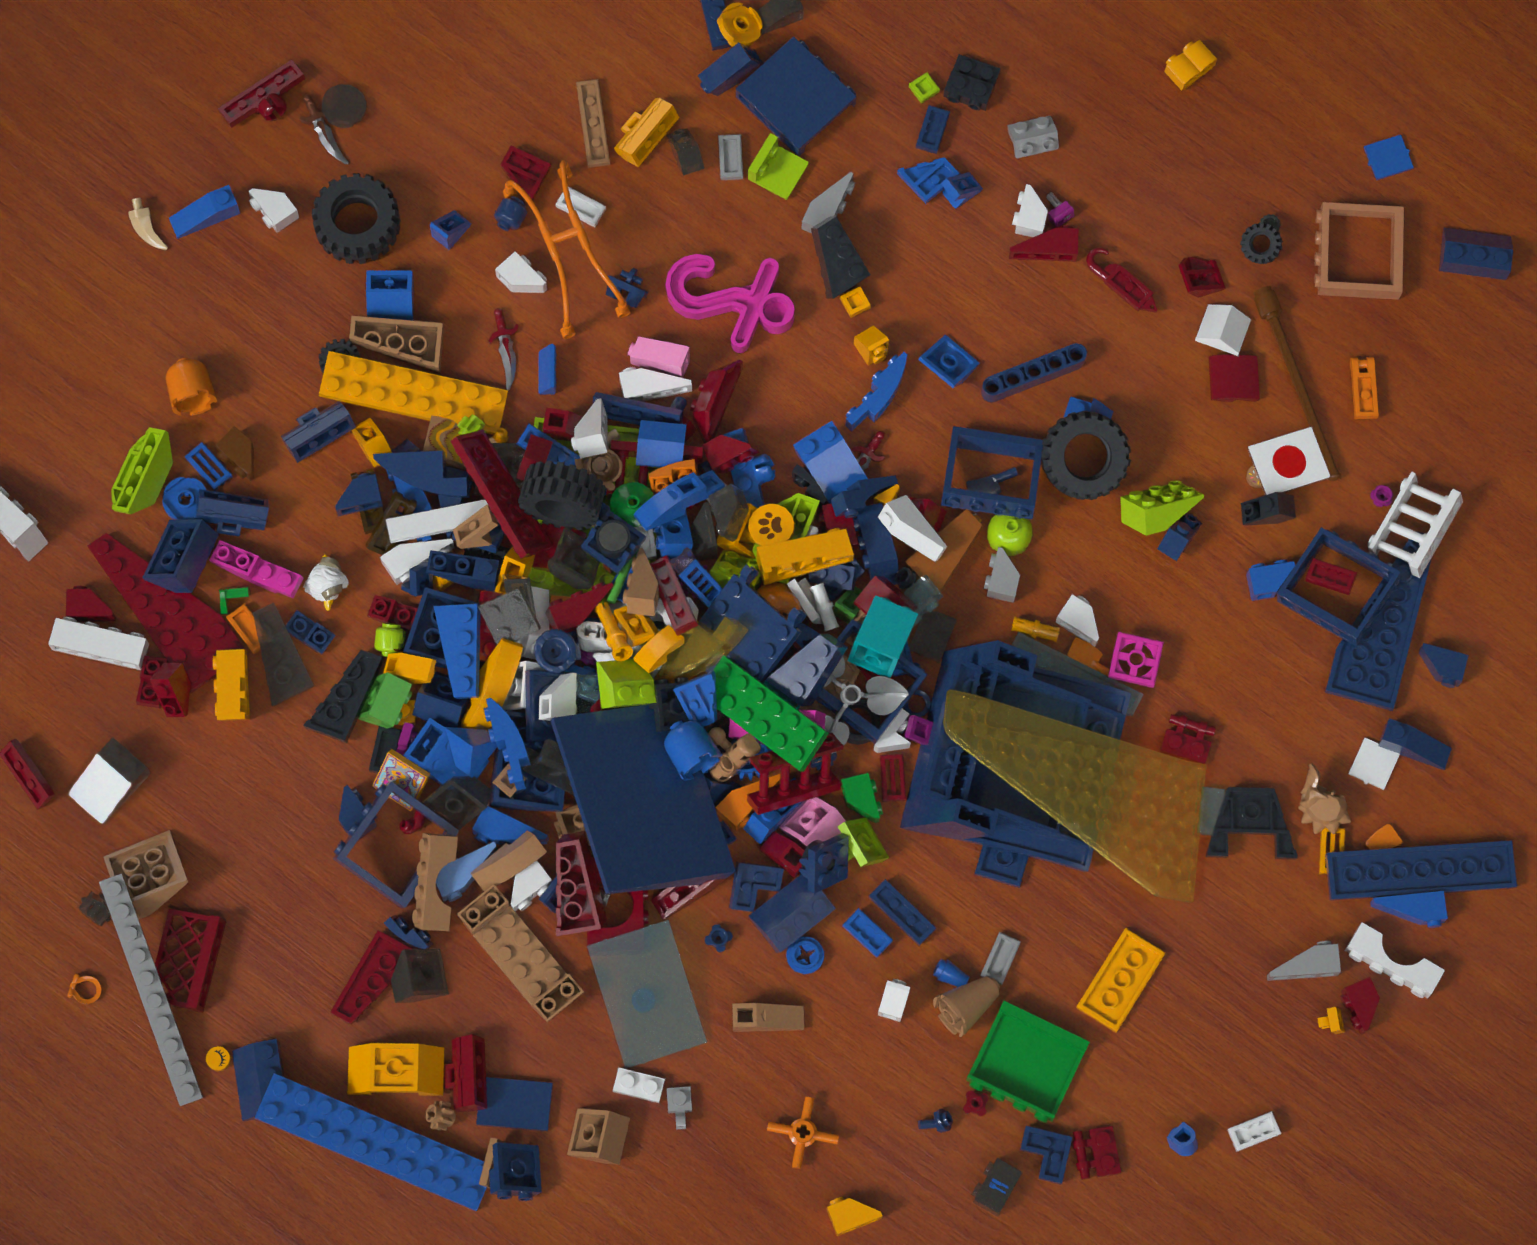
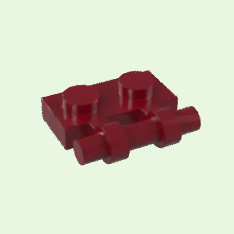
[1160,714,1216,766]
[1072,1126,1121,1180]

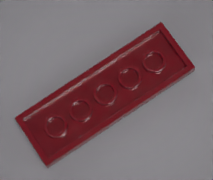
[450,429,553,559]

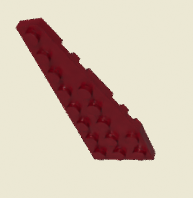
[87,533,248,694]

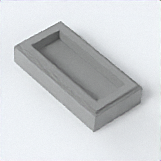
[718,134,743,180]
[980,932,1021,985]

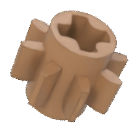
[426,1101,456,1131]

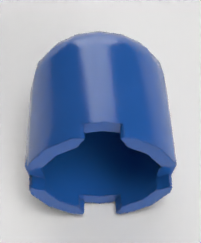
[664,721,722,781]

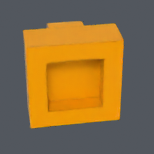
[1317,1007,1345,1034]

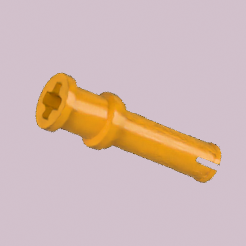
[595,602,633,661]

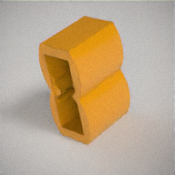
[1164,40,1217,91]

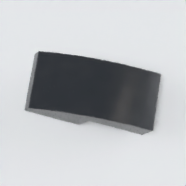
[792,464,827,508]

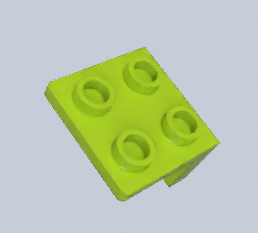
[748,133,808,200]

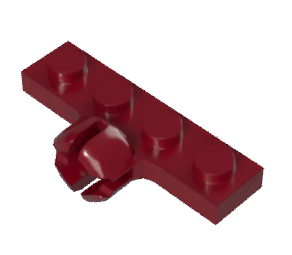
[218,60,306,128]

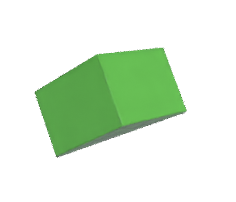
[833,586,862,624]

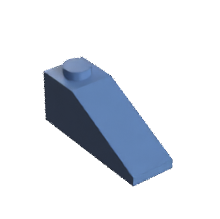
[436,842,497,902]

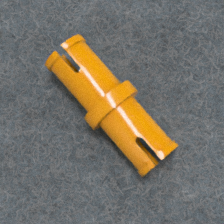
[1011,616,1060,642]

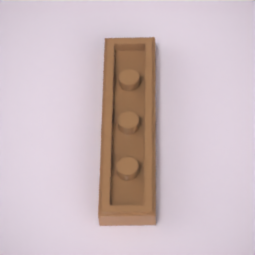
[576,79,610,168]

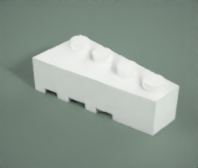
[0,486,49,562]

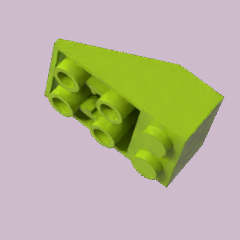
[1121,480,1204,536]

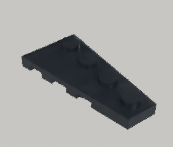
[303,650,384,743]

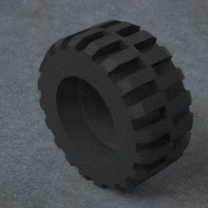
[312,173,400,264]
[1041,411,1131,500]

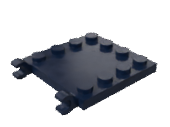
[680,565,807,683]

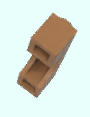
[412,833,458,931]

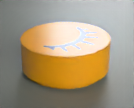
[206,1046,231,1071]

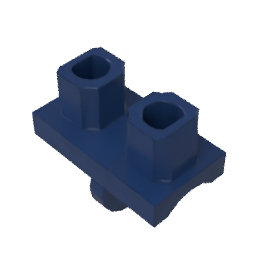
[605,267,649,308]

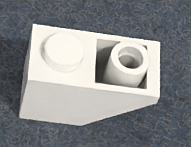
[1012,184,1048,237]
[249,188,299,233]
[495,252,547,293]
[539,673,578,721]
[511,860,552,912]
[878,979,910,1022]

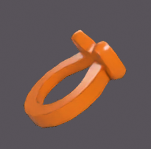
[67,974,101,1005]

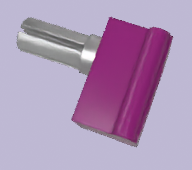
[1047,192,1074,228]

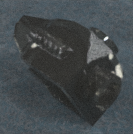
[76,891,111,927]

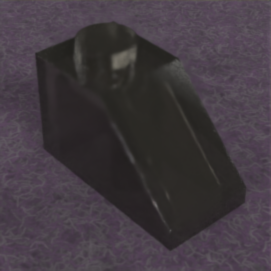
[757,0,804,35]

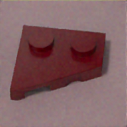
[501,145,551,200]

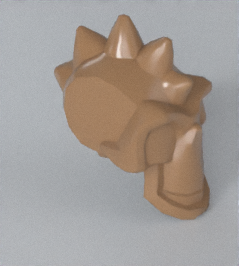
[1298,763,1351,834]

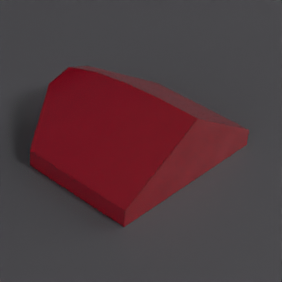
[1178,257,1226,298]

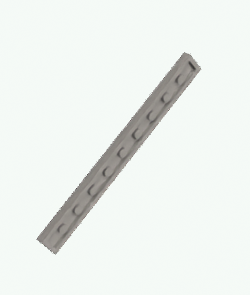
[99,874,203,1106]

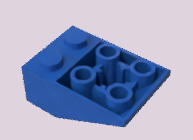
[404,718,490,800]

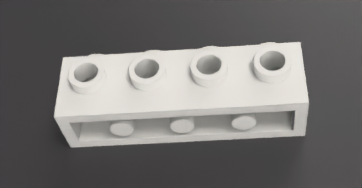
[49,617,149,670]

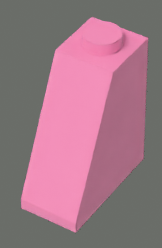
[628,336,690,378]

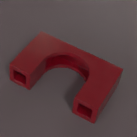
[587,858,649,956]

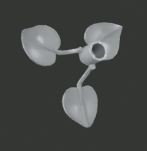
[824,656,908,754]

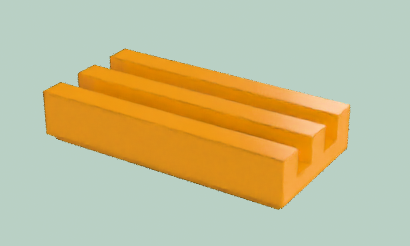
[1319,827,1345,874]

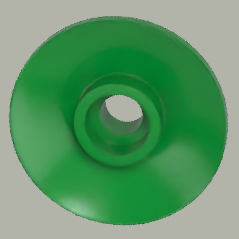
[610,482,654,527]

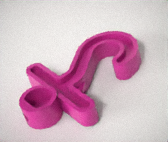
[665,254,795,353]

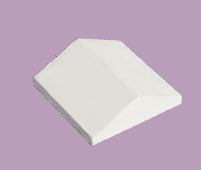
[1195,304,1251,356]

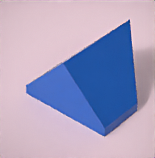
[445,727,497,778]

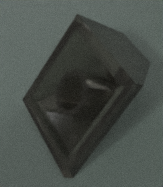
[689,502,717,563]
[422,776,491,830]
[391,949,449,1003]

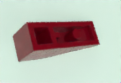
[1009,225,1079,262]
[651,878,727,920]

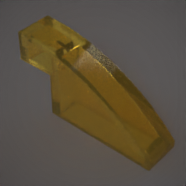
[654,616,749,683]

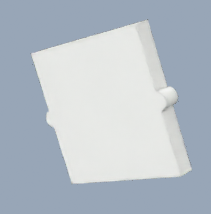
[1348,738,1400,790]

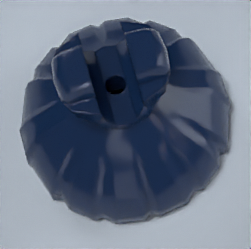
[534,629,577,673]

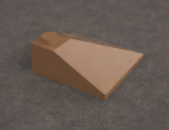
[103,830,188,919]

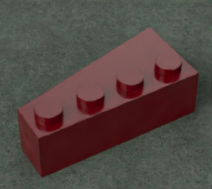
[556,831,607,936]

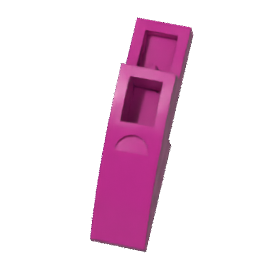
[209,540,304,598]

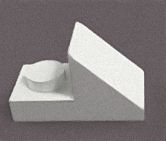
[874,709,911,753]

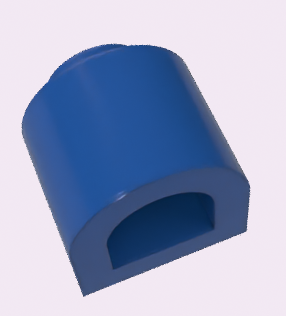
[1167,1122,1198,1156]

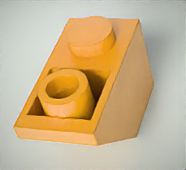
[854,325,889,366]
[383,653,436,684]

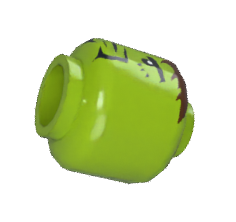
[374,623,406,657]

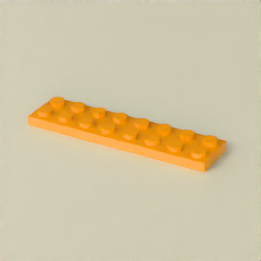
[319,351,508,435]

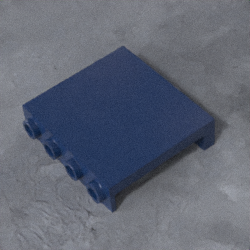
[736,36,856,156]

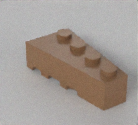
[349,316,444,373]

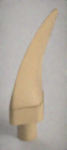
[128,198,168,250]

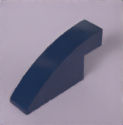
[373,451,470,498]

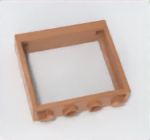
[1314,202,1404,300]

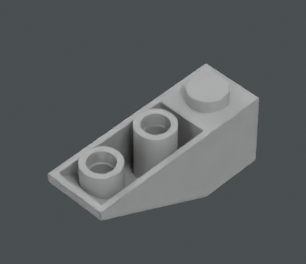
[801,172,856,233]

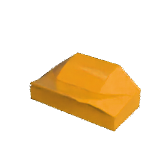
[614,606,659,647]

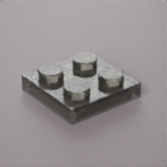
[478,586,541,644]

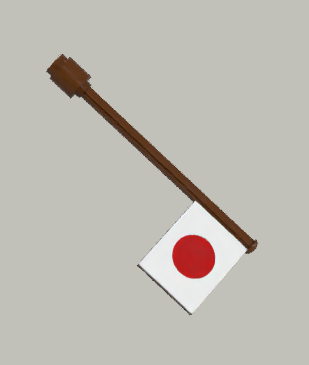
[1247,286,1341,495]

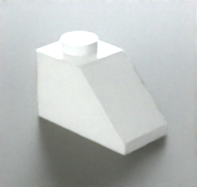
[1056,594,1099,647]

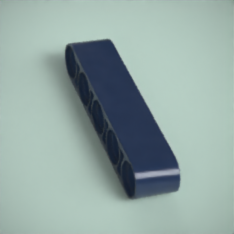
[981,343,1087,402]

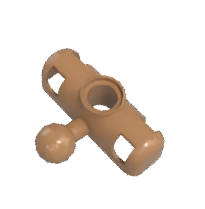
[708,727,761,782]

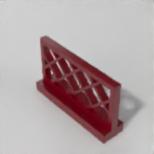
[155,909,226,1013]

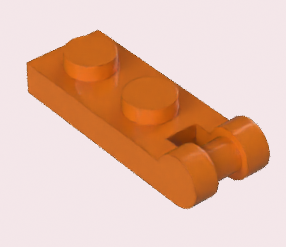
[1350,357,1379,419]

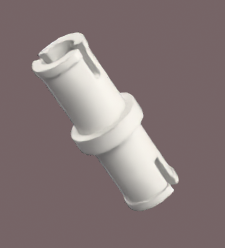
[810,583,839,631]

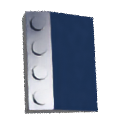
[489,710,567,812]

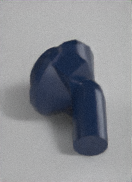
[918,1108,953,1133]

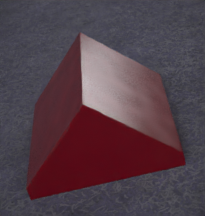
[853,576,918,615]

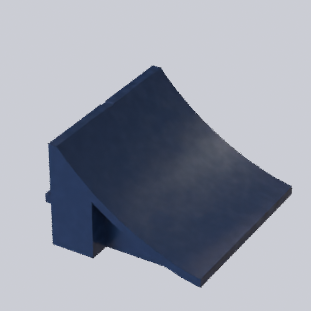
[900,640,1131,872]

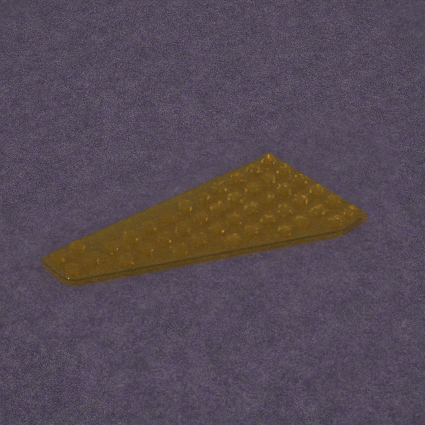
[943,689,1206,903]

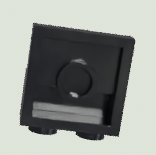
[943,54,1001,111]
[649,677,689,732]

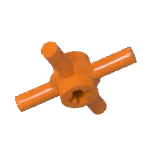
[767,1097,839,1169]

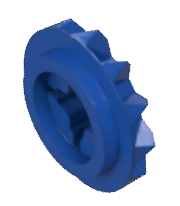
[786,937,824,975]

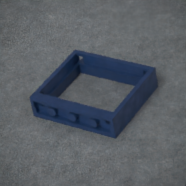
[941,426,1043,519]
[1277,527,1401,647]
[816,619,927,744]
[333,781,459,908]

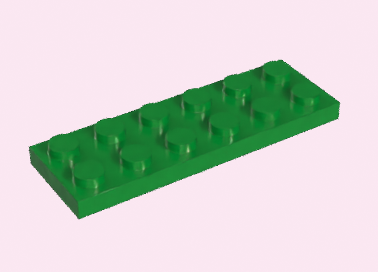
[713,655,829,772]

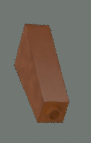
[904,509,982,601]

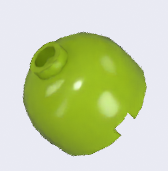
[987,515,1033,556]

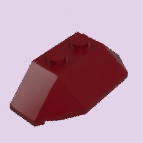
[690,360,743,444]

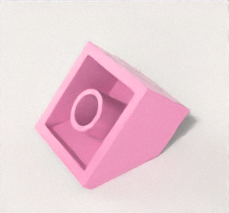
[779,797,846,850]

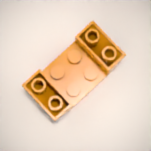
[347,1043,445,1096]

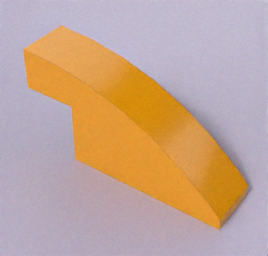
[461,638,523,732]

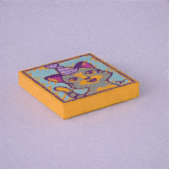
[372,749,430,811]

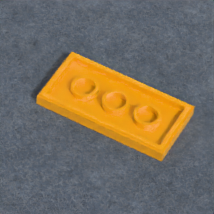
[1076,928,1166,1033]

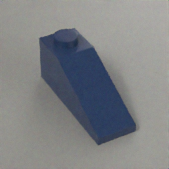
[1378,718,1452,770]

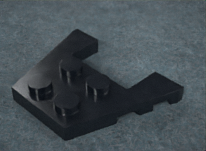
[1206,787,1298,860]

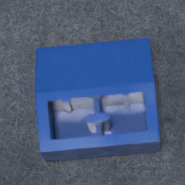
[366,270,414,321]

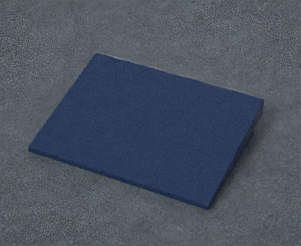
[550,704,736,894]

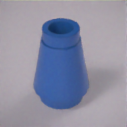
[933,958,970,987]

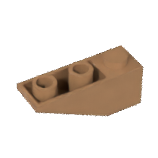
[623,548,659,616]
[732,1003,804,1032]

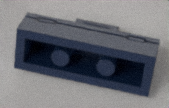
[281,401,356,463]
[195,489,269,536]

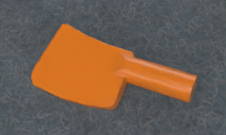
[1066,637,1114,681]
[1365,824,1403,850]

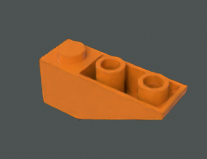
[716,774,780,831]

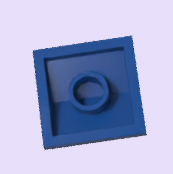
[918,335,980,388]
[636,420,687,468]

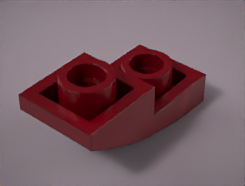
[367,595,418,632]
[136,655,168,708]

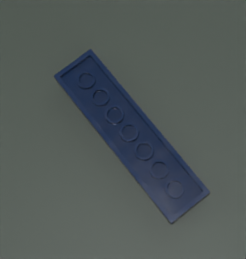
[1325,840,1517,901]

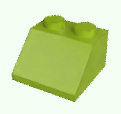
[596,659,656,709]

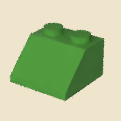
[358,672,412,728]

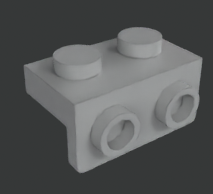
[1007,116,1059,158]

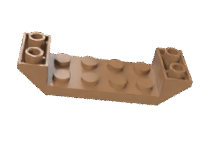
[457,884,584,1023]

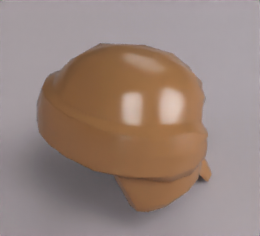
[583,448,623,490]

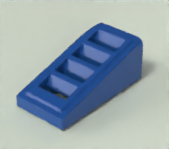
[679,559,723,608]

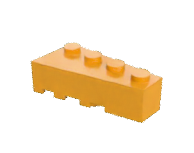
[756,528,854,585]

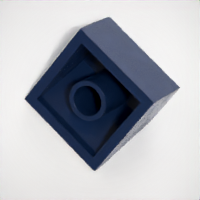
[413,671,470,728]

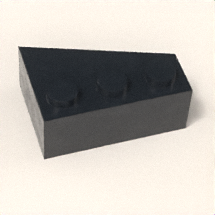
[811,216,871,299]

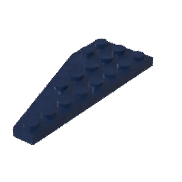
[1325,531,1432,711]

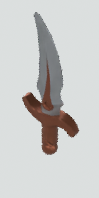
[300,94,349,164]

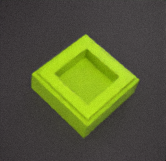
[909,72,940,104]

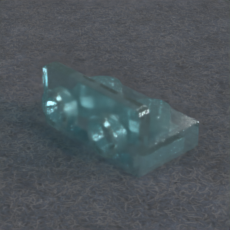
[904,575,943,627]

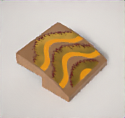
[423,416,466,470]

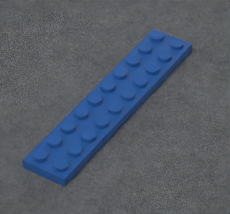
[254,1073,487,1211]

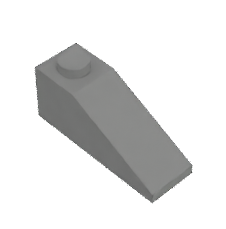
[1267,941,1341,981]

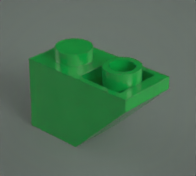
[841,773,883,823]

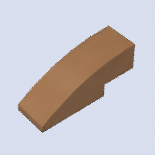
[470,830,547,891]

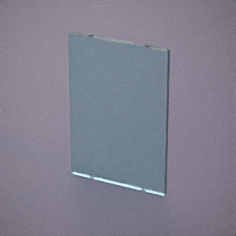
[587,920,707,1069]

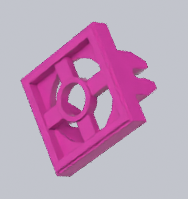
[1108,632,1164,688]

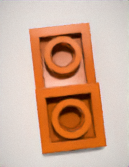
[649,459,698,492]

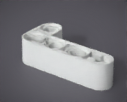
[577,621,666,679]

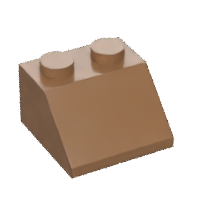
[567,1108,630,1165]

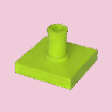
[837,817,889,867]

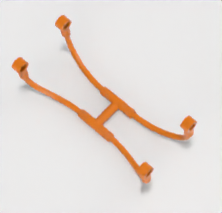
[502,160,631,339]

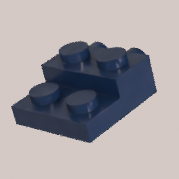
[489,1142,542,1201]

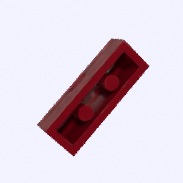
[444,1034,487,1112]

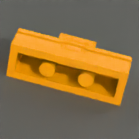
[614,98,680,167]

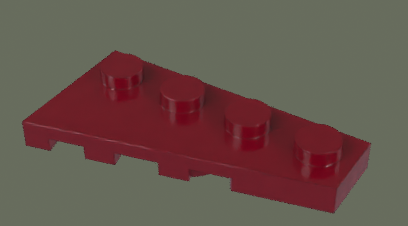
[330,930,419,1025]

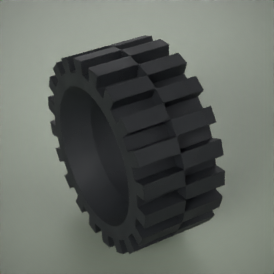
[518,461,606,530]

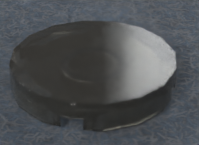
[322,84,366,128]

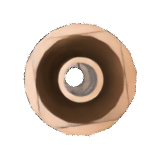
[933,976,1000,1037]

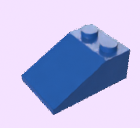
[793,421,868,504]

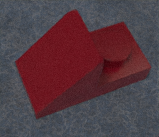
[516,434,553,481]

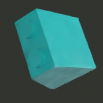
[847,595,918,678]

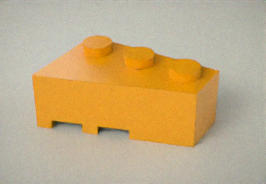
[213,649,250,721]

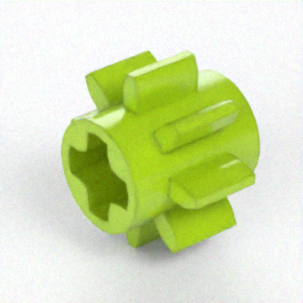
[457,415,486,435]

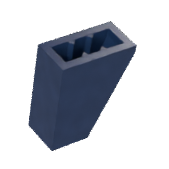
[698,43,764,96]

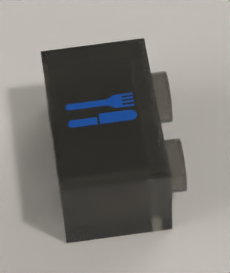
[972,1158,1022,1217]

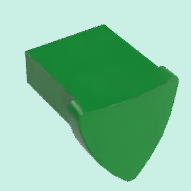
[219,586,251,614]

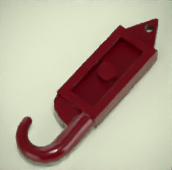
[1086,247,1157,313]

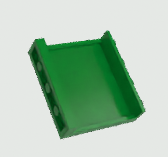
[966,1001,1090,1123]

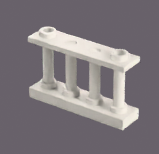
[1368,472,1463,578]

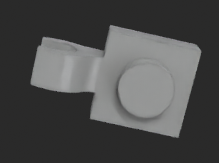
[667,1087,692,1130]

